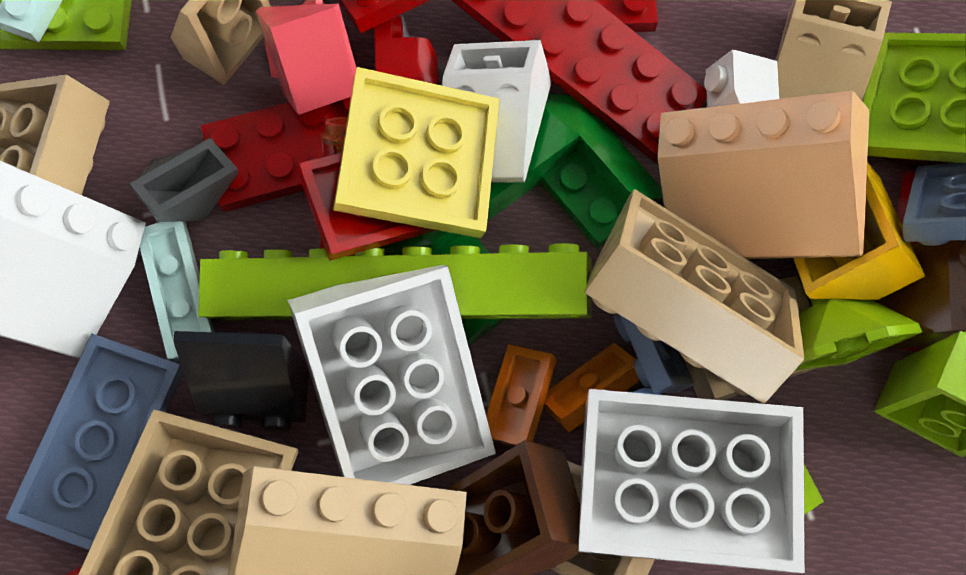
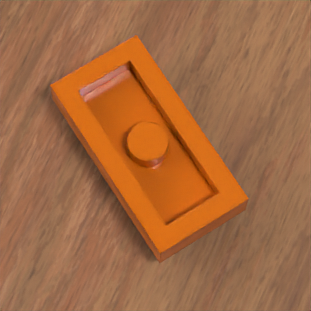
[544,343,640,433]
[486,344,557,447]

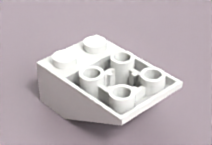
[442,40,552,182]

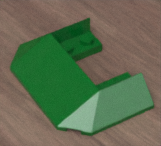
[377,93,663,347]

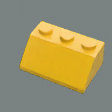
[794,162,925,300]

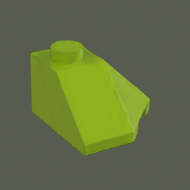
[795,299,922,371]

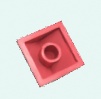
[256,3,356,115]

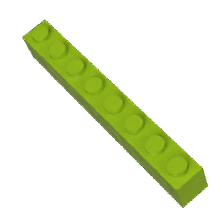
[198,243,592,320]

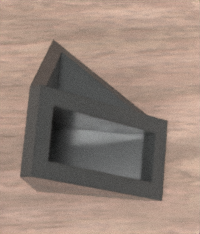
[129,138,238,222]

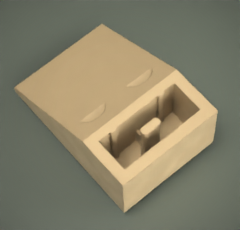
[775,0,892,101]

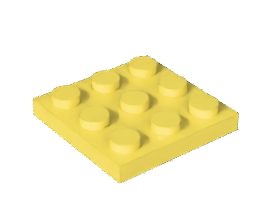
[333,67,500,238]

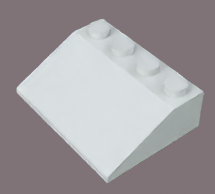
[0,161,146,358]
[287,265,496,485]
[578,389,805,574]

